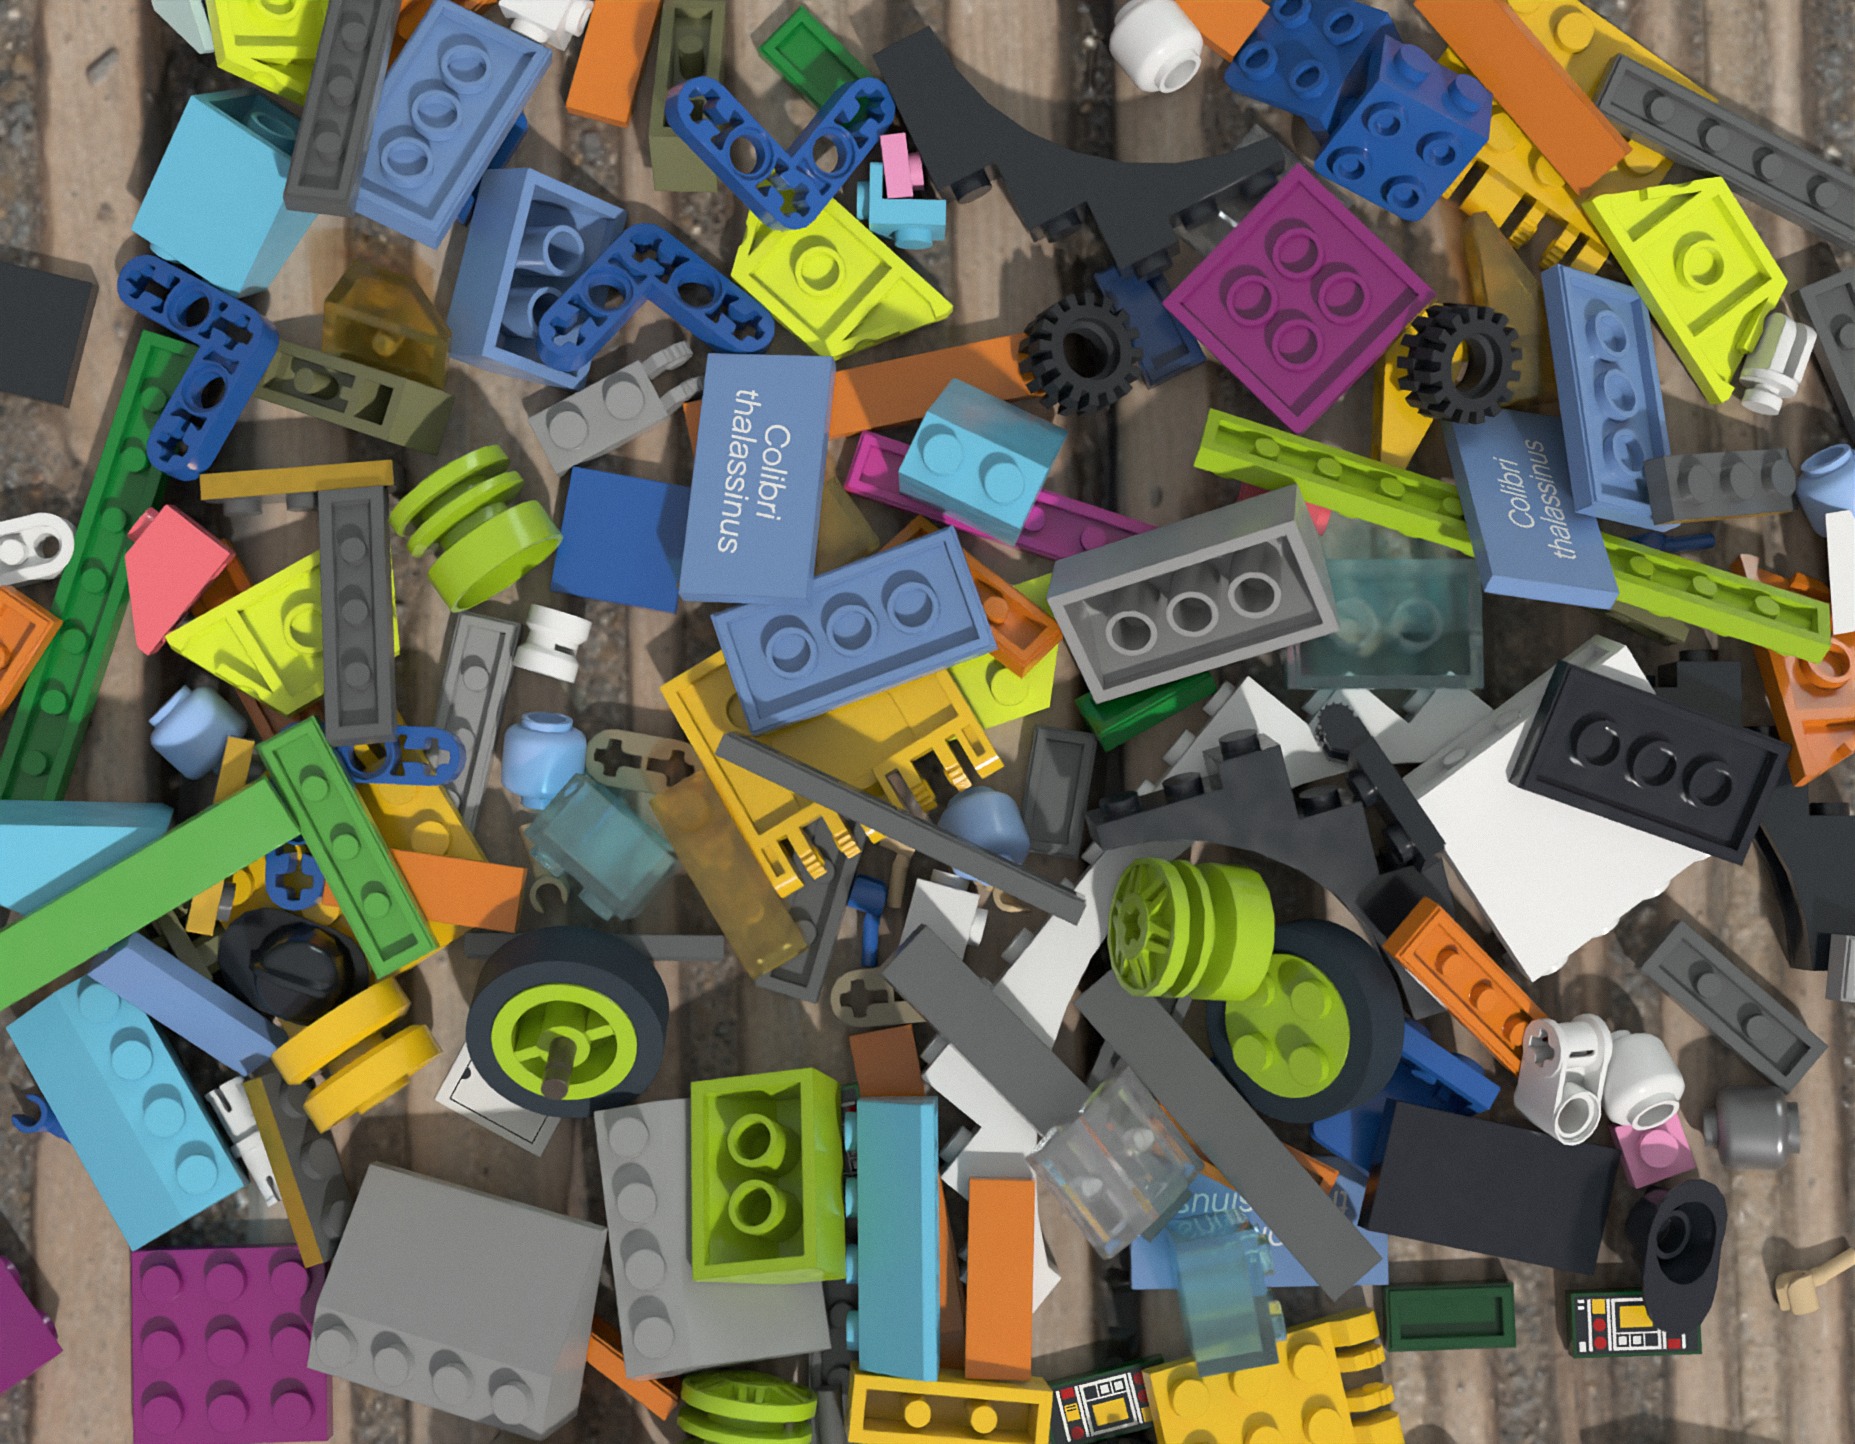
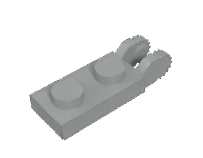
[527,341,705,478]

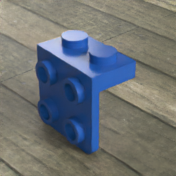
[1224,0,1405,147]
[1314,34,1493,222]
[1309,1017,1501,1177]

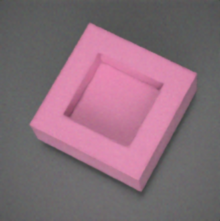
[880,133,924,199]
[1608,1112,1697,1189]

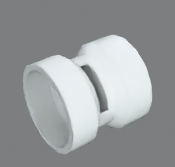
[512,604,592,683]

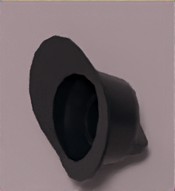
[218,907,370,1026]
[1624,1178,1728,1336]

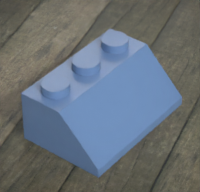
[439,167,628,393]

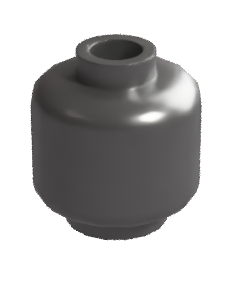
[1703,1086,1800,1170]

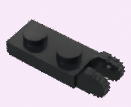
[1315,702,1446,873]

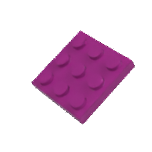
[1161,162,1438,436]
[131,1243,333,1444]

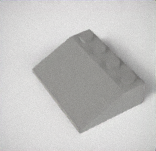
[594,1098,832,1382]
[307,1161,608,1442]

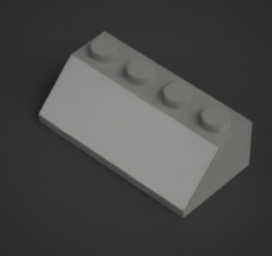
[1046,483,1341,704]

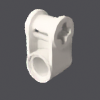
[1514,1014,1612,1145]

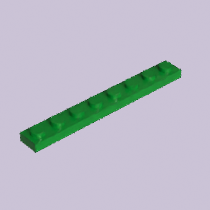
[0,329,200,801]

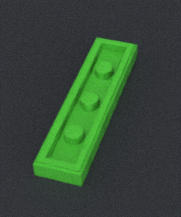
[255,715,441,979]

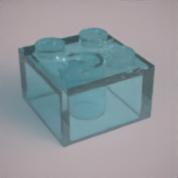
[523,773,688,921]
[1165,1208,1287,1378]

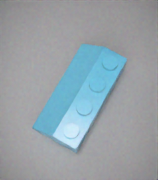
[6,974,250,1252]
[845,1096,941,1381]

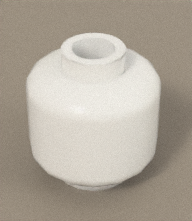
[1109,0,1203,93]
[1601,1030,1685,1130]

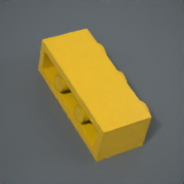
[844,1360,1053,1444]

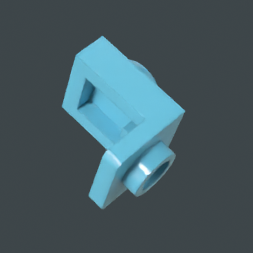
[857,162,946,250]

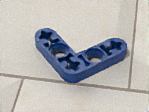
[664,76,896,232]
[536,223,775,372]
[117,254,279,481]
[265,722,467,911]

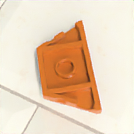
[1729,554,1855,787]

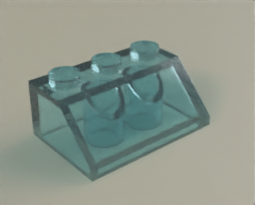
[1279,559,1484,690]

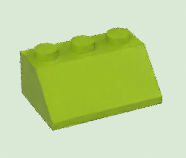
[691,1067,846,1285]

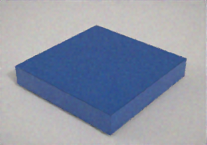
[550,466,691,615]

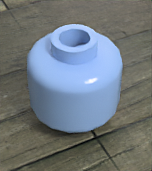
[1794,444,1855,538]
[149,685,248,780]
[501,712,587,810]
[938,786,1030,886]

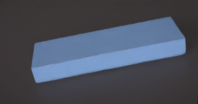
[87,931,289,1077]

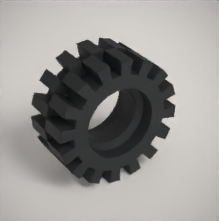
[1018,292,1144,417]
[1397,303,1523,425]

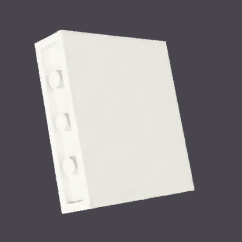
[1402,634,1711,982]

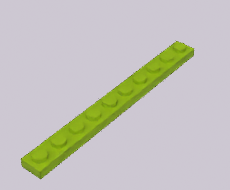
[1193,408,1831,664]

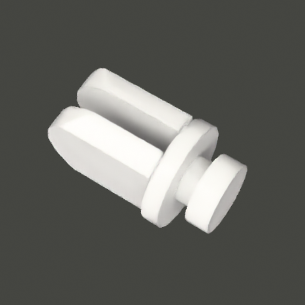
[1739,312,1817,415]

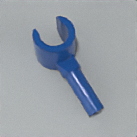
[1628,532,1715,553]
[847,874,888,967]
[12,1094,72,1145]

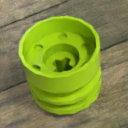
[388,445,564,613]
[1107,857,1275,1001]
[676,1369,818,1444]

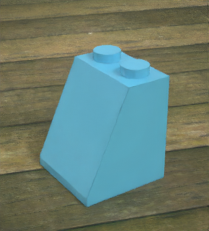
[131,87,318,299]
[898,377,1069,547]
[0,800,174,951]

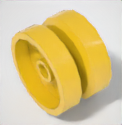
[270,976,444,1134]

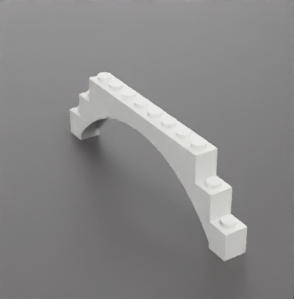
[919,674,1494,1314]

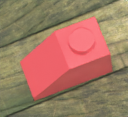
[125,504,237,655]

